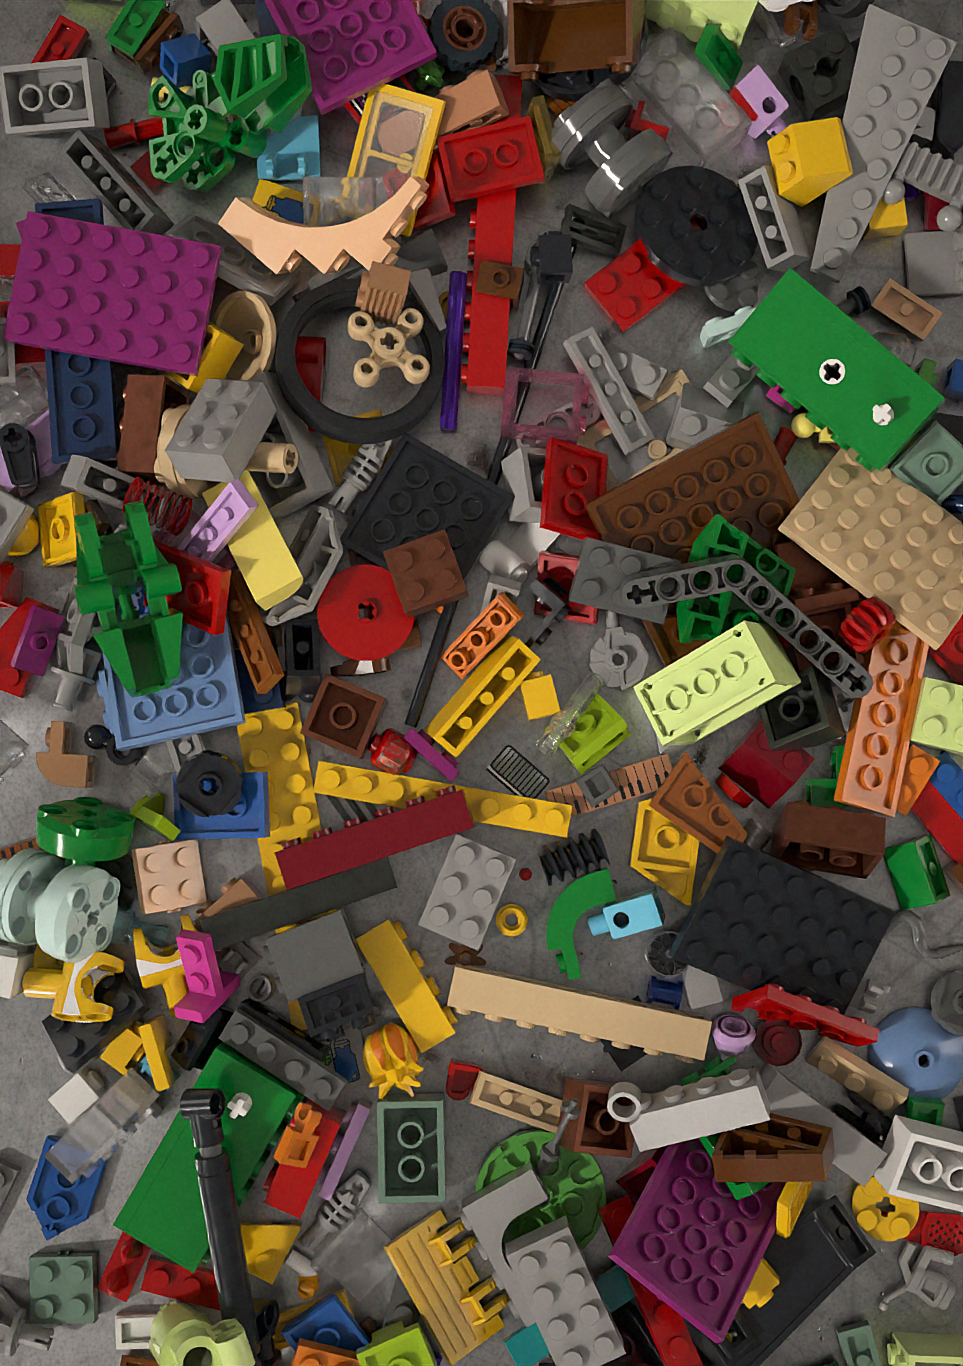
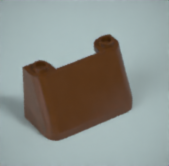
[507,0,646,81]

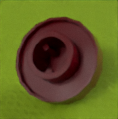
[753,1018,802,1066]

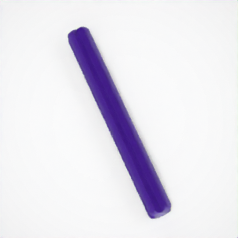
[440,271,467,431]

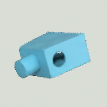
[588,886,666,939]

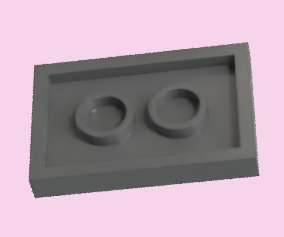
[568,536,681,624]

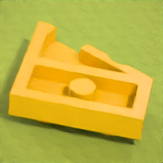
[240,1221,302,1285]

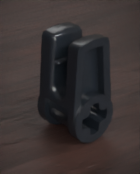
[0,423,41,489]

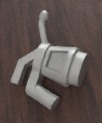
[879,1241,957,1311]

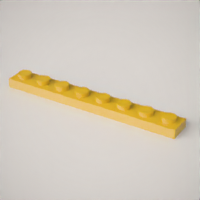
[313,761,572,838]

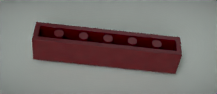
[274,785,476,890]

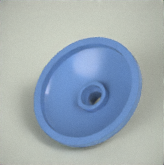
[867,1007,963,1105]

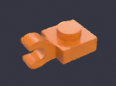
[273,1102,322,1168]

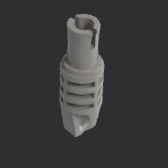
[328,440,392,515]
[298,1170,372,1254]

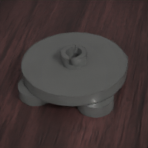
[704,260,759,311]

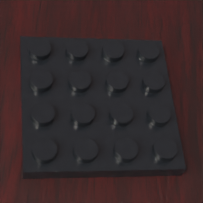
[340,433,515,608]

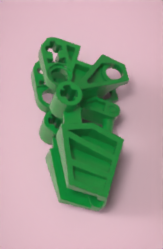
[148,34,312,193]
[73,500,183,698]

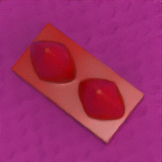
[96,1231,152,1302]

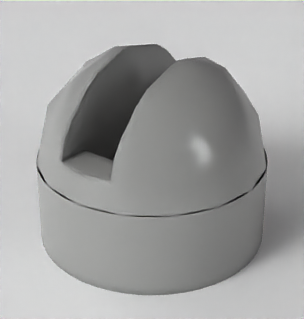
[246,975,275,1002]

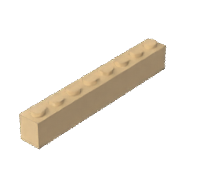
[447,962,712,1063]

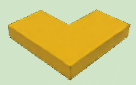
[138,1014,175,1091]

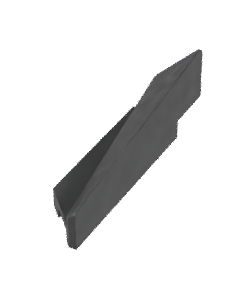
[292,228,448,314]

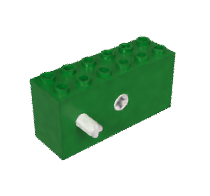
[728,268,946,472]
[113,1041,304,1273]

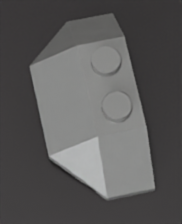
[258,504,343,627]

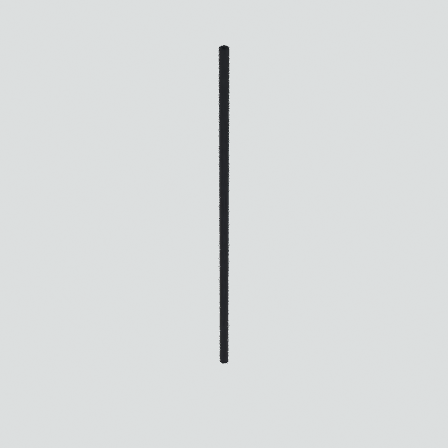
[404,218,585,728]

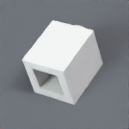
[48,1068,107,1124]

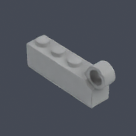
[607,1067,770,1152]

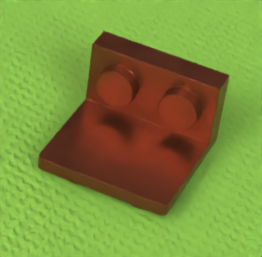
[775,541,859,612]

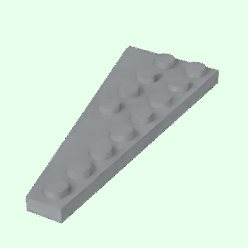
[810,4,957,284]

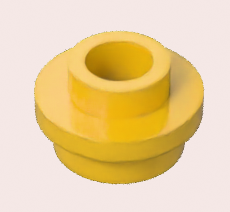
[496,904,528,936]

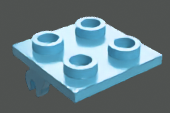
[257,115,321,181]

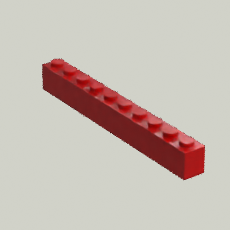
[461,74,522,395]

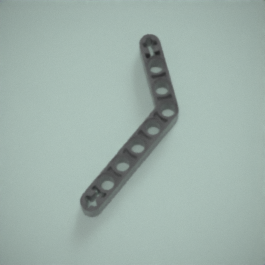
[620,554,873,698]

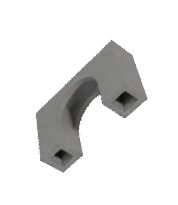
[459,1161,548,1328]

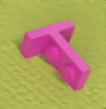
[174,929,241,1023]

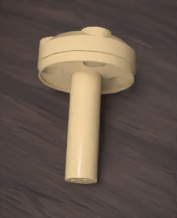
[154,404,298,500]

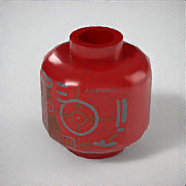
[367,728,417,775]

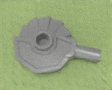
[589,610,649,691]

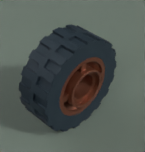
[427,0,499,73]

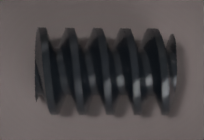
[538,828,610,886]

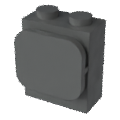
[263,908,366,1002]

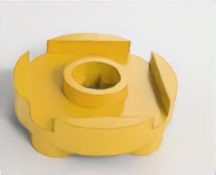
[851,1175,919,1241]

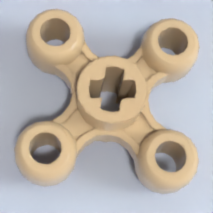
[347,308,430,388]

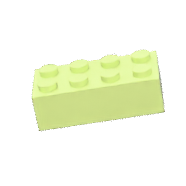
[644,0,759,54]
[910,677,963,756]

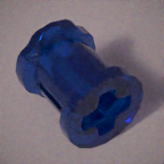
[646,975,683,1010]

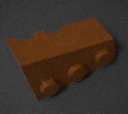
[712,1113,835,1182]

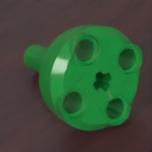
[35,797,135,868]

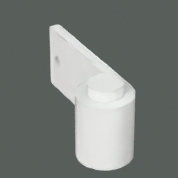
[479,522,563,583]

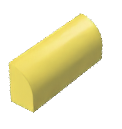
[202,470,303,611]

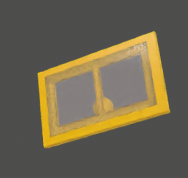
[338,84,446,237]

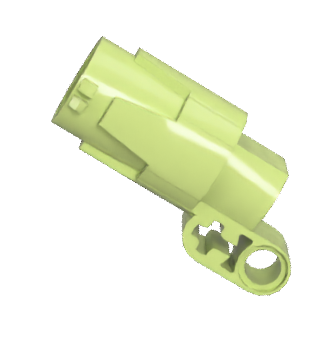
[149,1300,255,1366]

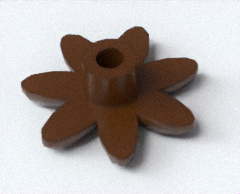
[444,943,486,966]

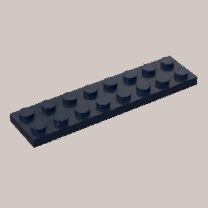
[35,198,119,464]

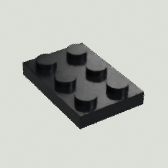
[42,965,150,1073]

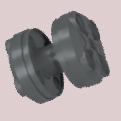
[547,78,673,218]

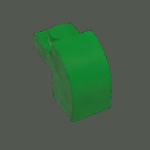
[805,746,850,809]

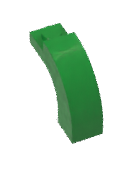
[545,867,617,980]

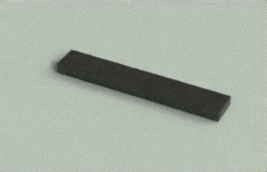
[200,857,397,951]

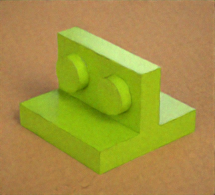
[544,689,631,775]

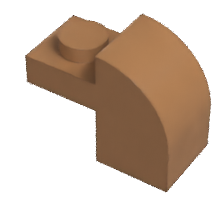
[36,721,95,788]

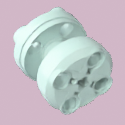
[0,848,120,963]

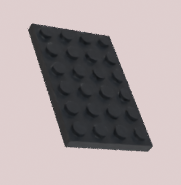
[669,835,896,1015]

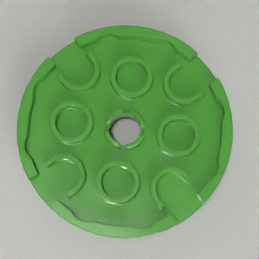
[475,1129,606,1252]

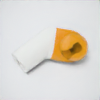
[284,1249,319,1299]

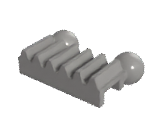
[881,142,963,232]

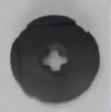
[176,750,244,818]

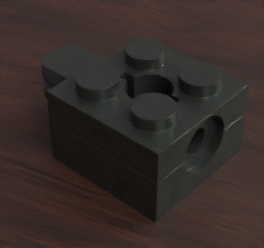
[778,25,860,122]

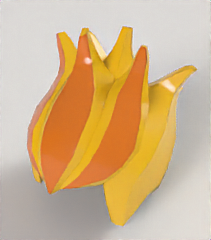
[363,1023,424,1100]

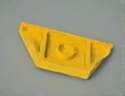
[630,797,699,905]

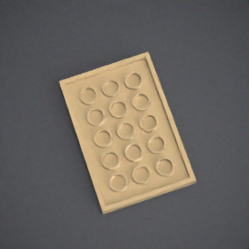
[778,447,963,650]

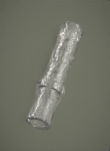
[536,671,605,757]

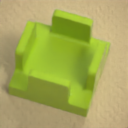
[356,1320,437,1366]

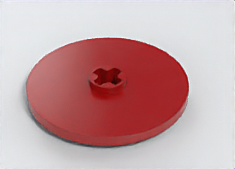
[317,564,414,661]

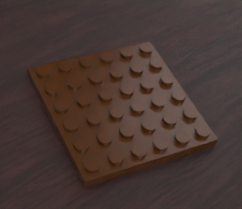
[584,412,800,668]

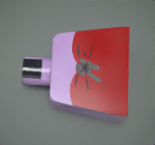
[719,65,789,139]

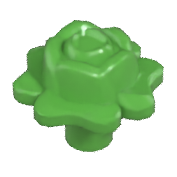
[414,59,446,91]

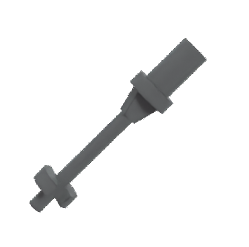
[535,1098,581,1176]

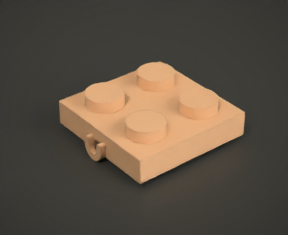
[131,839,207,915]

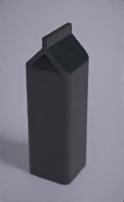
[930,60,963,161]

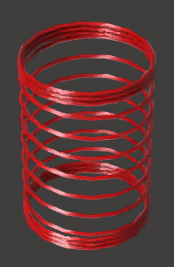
[122,477,193,536]

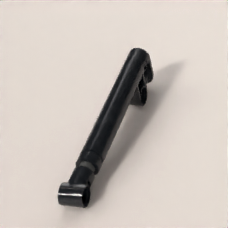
[180,1088,282,1366]

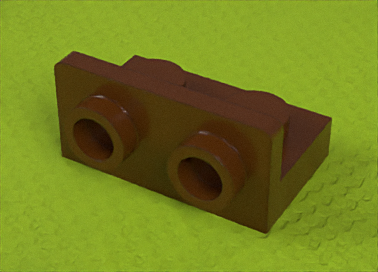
[114,9,184,75]

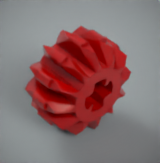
[838,597,896,654]

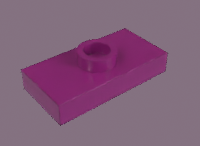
[10,605,65,677]

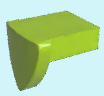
[129,791,180,842]

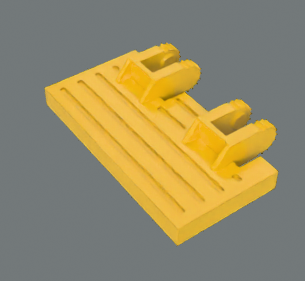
[383,1209,510,1366]

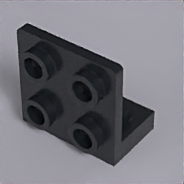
[298,974,382,1042]

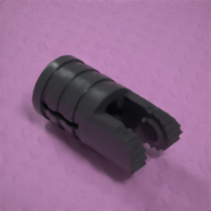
[834,1091,893,1148]

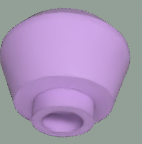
[711,1014,756,1057]

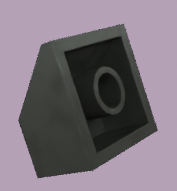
[759,666,846,751]

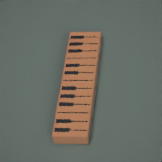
[545,754,672,818]

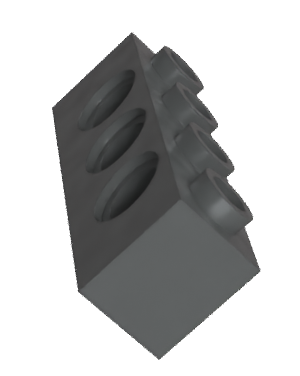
[59,129,174,235]

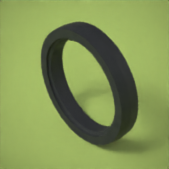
[275,279,445,444]

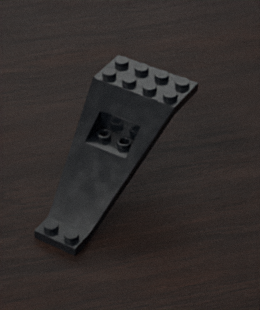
[601,1195,876,1366]

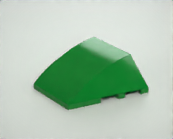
[676,514,796,643]

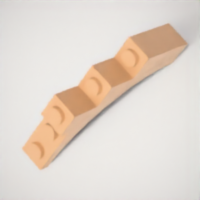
[218,176,430,274]

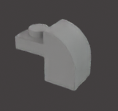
[681,964,723,1010]

